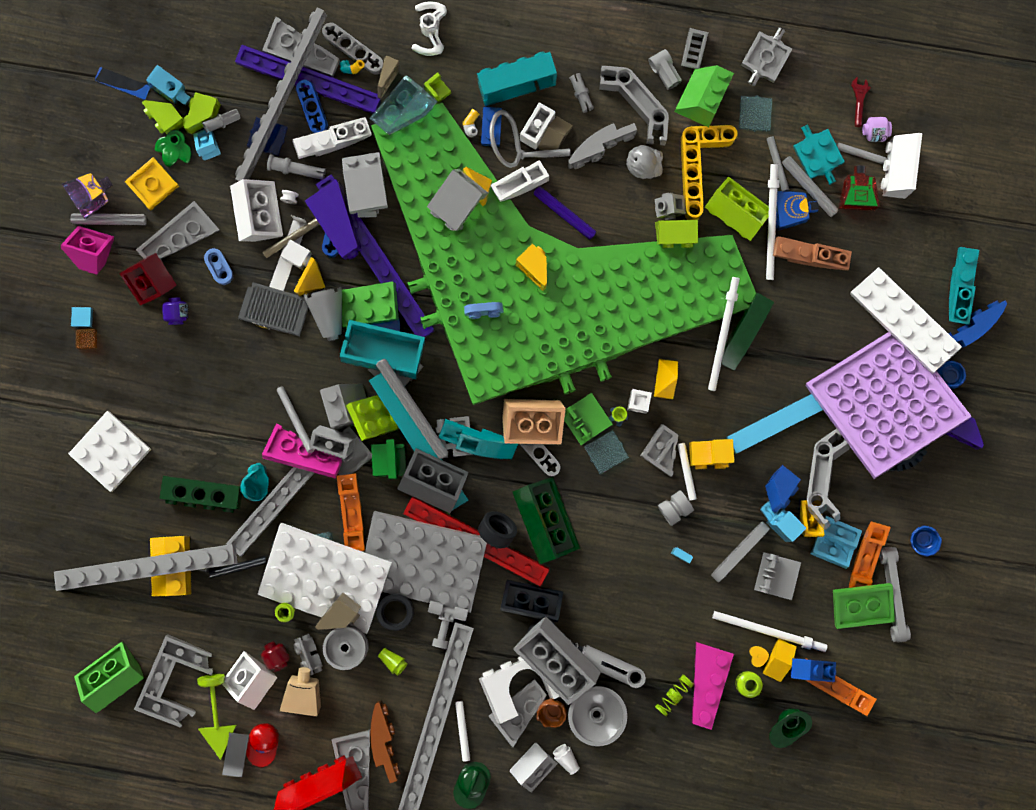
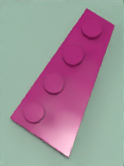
[262,423,342,478]
[692,642,734,729]

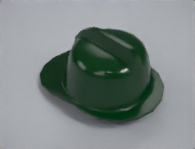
[769,709,812,748]
[453,762,491,809]

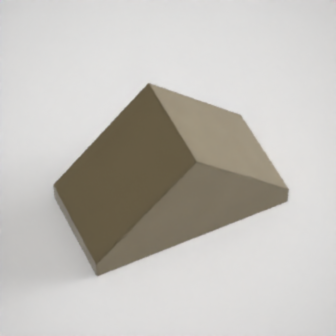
[538,117,573,158]

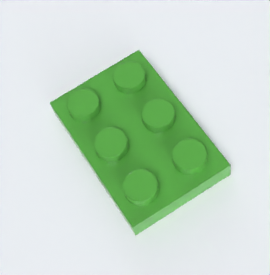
[342,281,399,329]
[833,583,895,629]

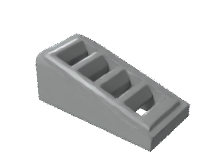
[681,28,709,69]

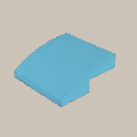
[810,516,862,569]

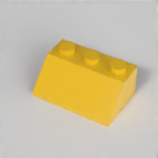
[150,536,191,596]

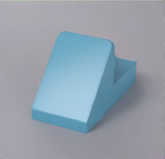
[193,129,221,160]

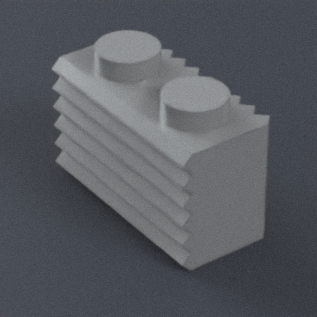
[309,425,356,459]

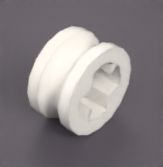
[280,190,299,204]

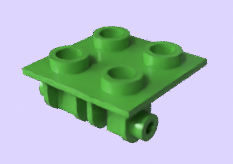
[564,393,613,445]

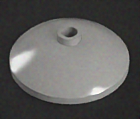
[568,686,627,746]

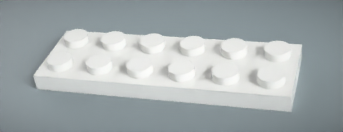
[850,267,962,374]

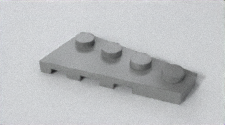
[262,17,340,78]
[136,201,220,259]
[332,729,371,810]

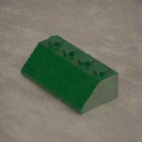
[512,477,580,564]

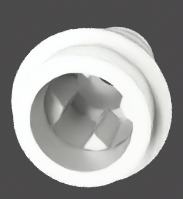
[553,744,580,775]

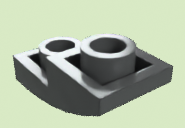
[222,732,249,777]

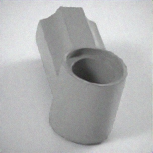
[648,49,682,90]

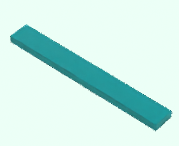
[369,373,468,510]

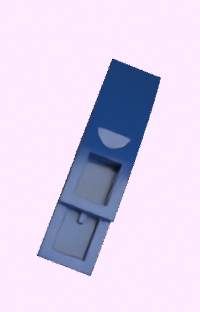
[948,300,1007,348]

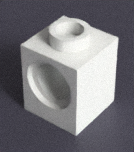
[280,240,312,270]
[627,389,652,414]

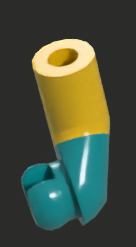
[340,60,365,74]

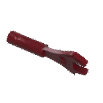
[851,77,870,127]

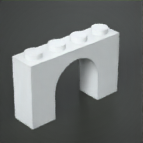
[479,657,560,724]

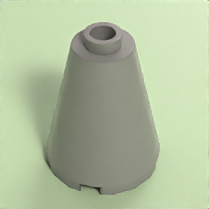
[304,287,342,341]

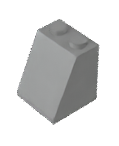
[320,383,367,431]

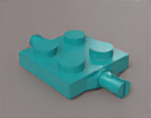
[793,124,845,185]

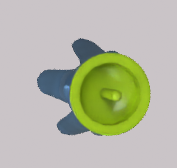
[609,406,628,426]

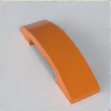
[337,473,365,551]
[848,522,891,588]
[805,658,877,716]

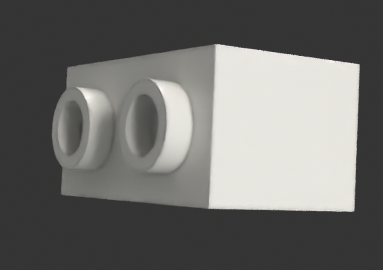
[520,102,555,150]

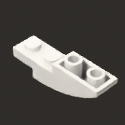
[293,117,372,159]

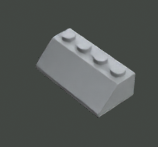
[513,617,601,705]

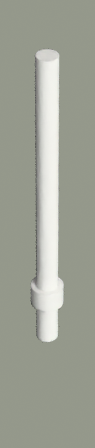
[766,164,780,280]
[708,277,740,391]
[712,611,827,652]

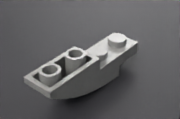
[568,123,637,169]

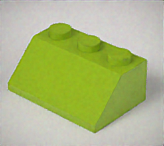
[705,177,769,241]

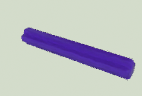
[534,186,596,240]

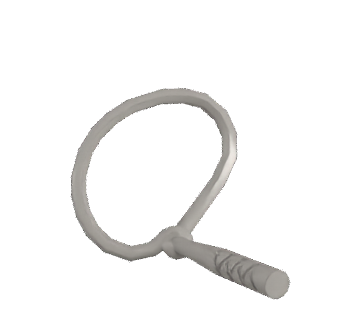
[490,109,571,168]

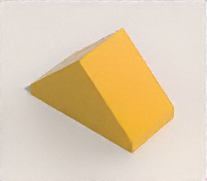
[799,500,824,537]
[762,638,797,682]

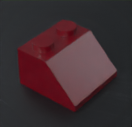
[119,253,177,306]

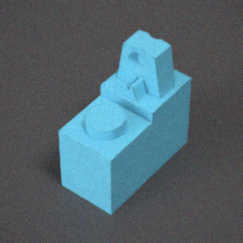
[760,501,806,542]

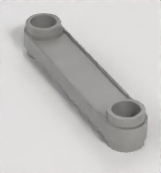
[879,547,911,643]

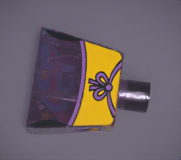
[62,173,113,219]

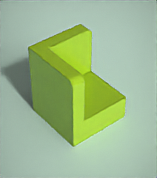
[424,73,451,104]

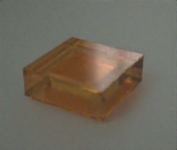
[76,329,97,349]

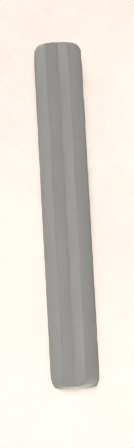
[782,156,838,217]
[70,213,147,225]

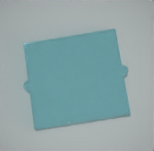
[739,95,772,132]
[584,430,629,474]

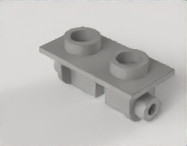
[294,634,323,675]

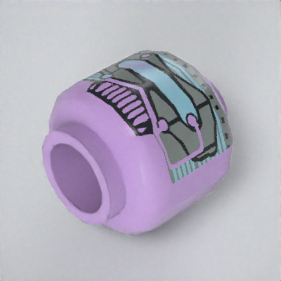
[862,117,892,142]

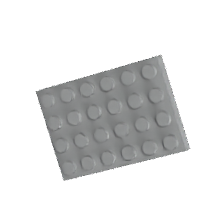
[365,511,487,613]

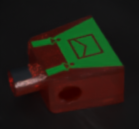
[839,165,879,211]

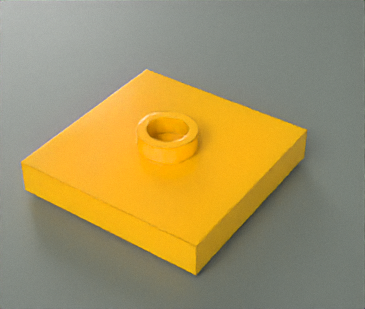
[125,157,179,211]

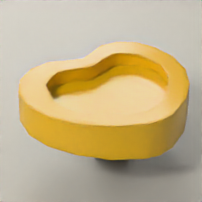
[749,646,769,667]

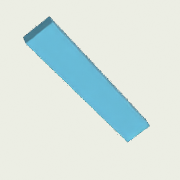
[727,394,823,454]

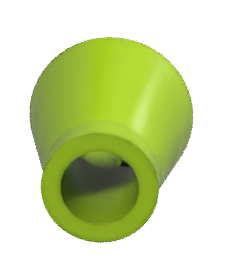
[275,603,295,622]
[378,648,408,676]

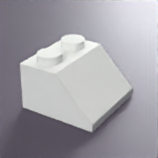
[222,651,277,710]

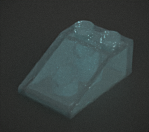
[370,75,437,135]

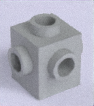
[655,193,686,221]

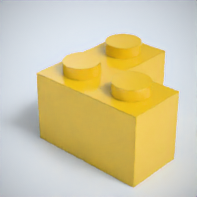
[689,439,734,469]

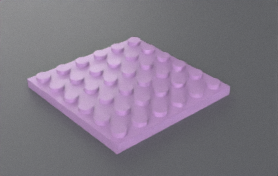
[805,332,971,479]

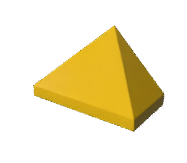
[463,167,492,207]
[294,257,325,296]
[654,359,678,399]

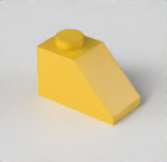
[515,244,547,291]

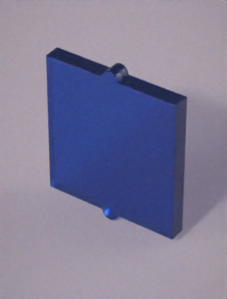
[247,117,288,156]

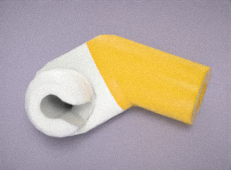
[463,109,479,137]

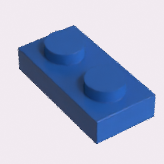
[481,107,502,147]

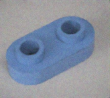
[204,248,233,285]
[464,302,503,319]

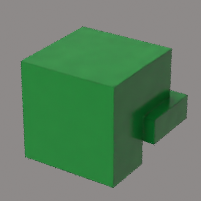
[371,439,406,480]

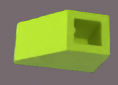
[183,92,221,134]
[142,100,184,134]

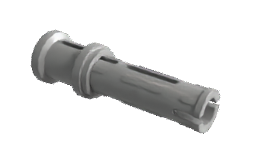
[267,154,326,180]

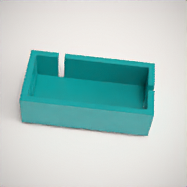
[477,52,557,106]
[340,320,425,379]

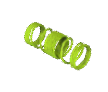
[655,674,694,717]

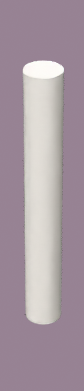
[677,443,697,501]
[455,701,470,761]

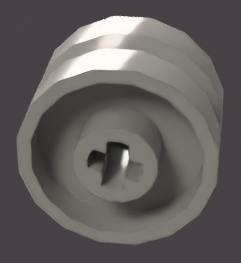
[323,625,369,670]

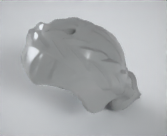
[626,145,663,179]

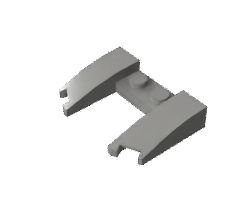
[134,634,213,727]

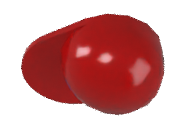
[246,723,279,767]

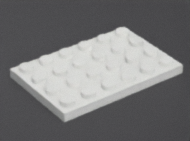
[258,523,392,634]

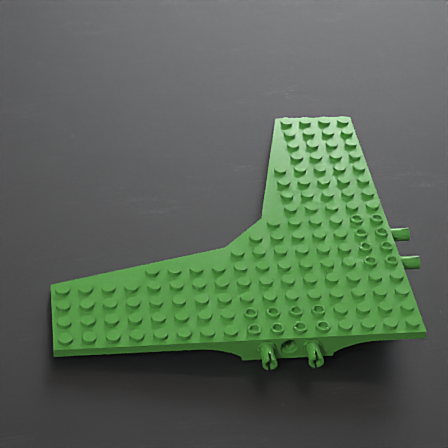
[371,103,756,405]

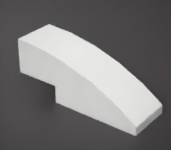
[490,160,549,202]

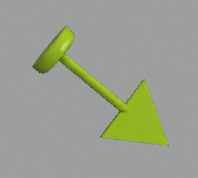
[197,674,236,760]

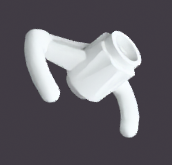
[412,2,447,56]

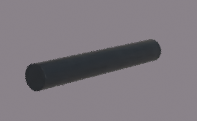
[209,556,267,578]

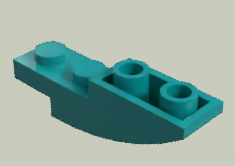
[949,247,979,325]
[438,419,518,459]

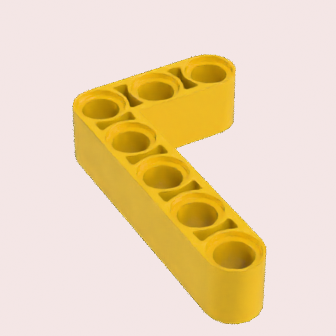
[680,125,737,220]

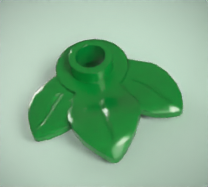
[155,130,191,167]

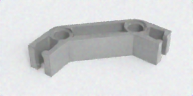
[599,66,669,146]
[807,428,850,530]

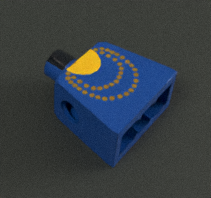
[776,191,819,231]

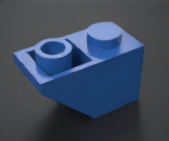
[765,465,801,513]
[791,658,836,682]

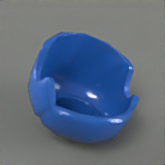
[937,361,966,390]
[910,526,942,557]

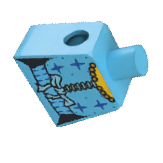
[146,65,192,106]

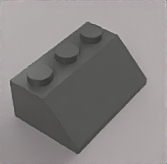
[397,448,469,513]

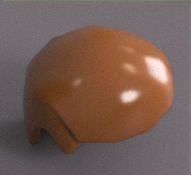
[537,698,567,728]

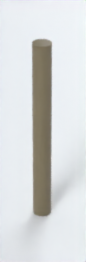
[262,218,320,258]

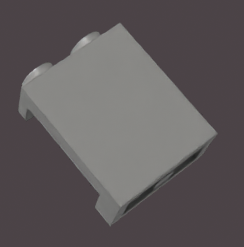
[427,169,488,231]

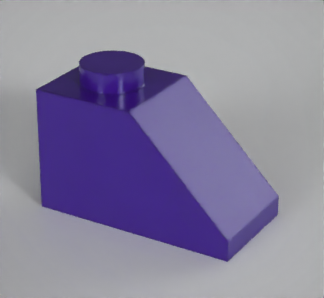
[946,413,984,449]

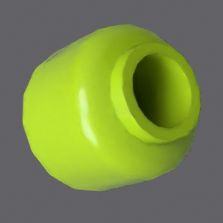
[735,671,763,698]

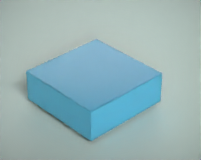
[71,307,93,327]
[671,547,693,563]

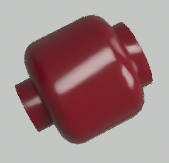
[261,641,290,672]

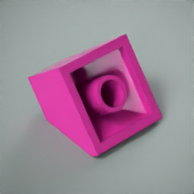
[61,226,114,275]

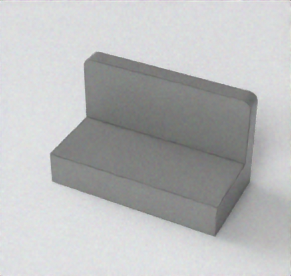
[510,743,558,792]

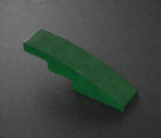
[721,293,774,371]

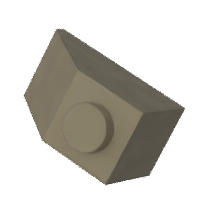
[315,593,361,630]

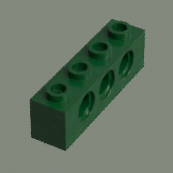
[159,476,242,513]

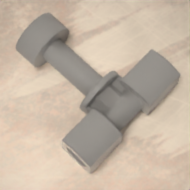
[428,601,468,649]

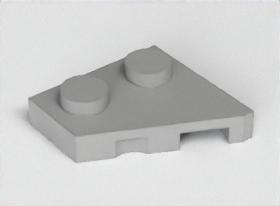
[640,424,678,477]

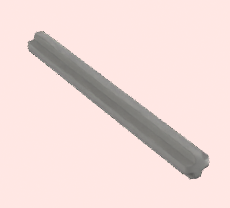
[376,359,448,459]

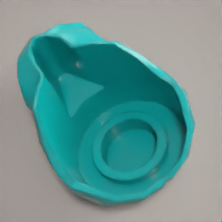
[240,463,269,501]

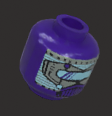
[162,298,188,325]

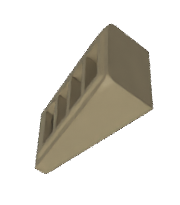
[377,56,399,99]

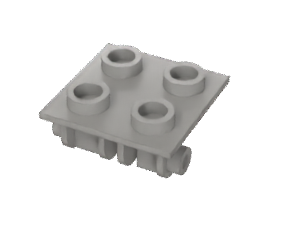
[754,552,801,600]

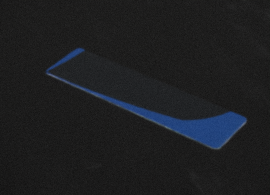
[95,67,150,99]

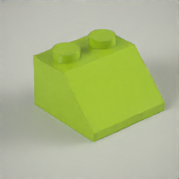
[655,220,698,248]

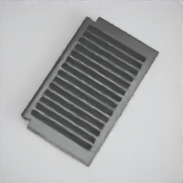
[238,282,309,337]

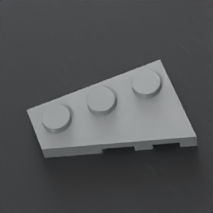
[489,679,547,747]

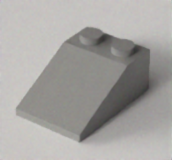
[342,152,388,214]

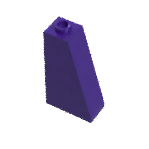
[305,179,361,260]

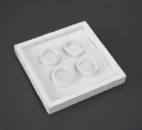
[68,411,151,492]

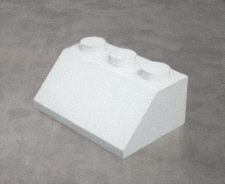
[881,133,922,199]
[230,179,283,242]

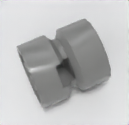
[657,490,694,526]

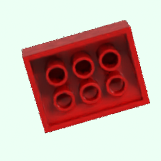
[274,755,362,810]

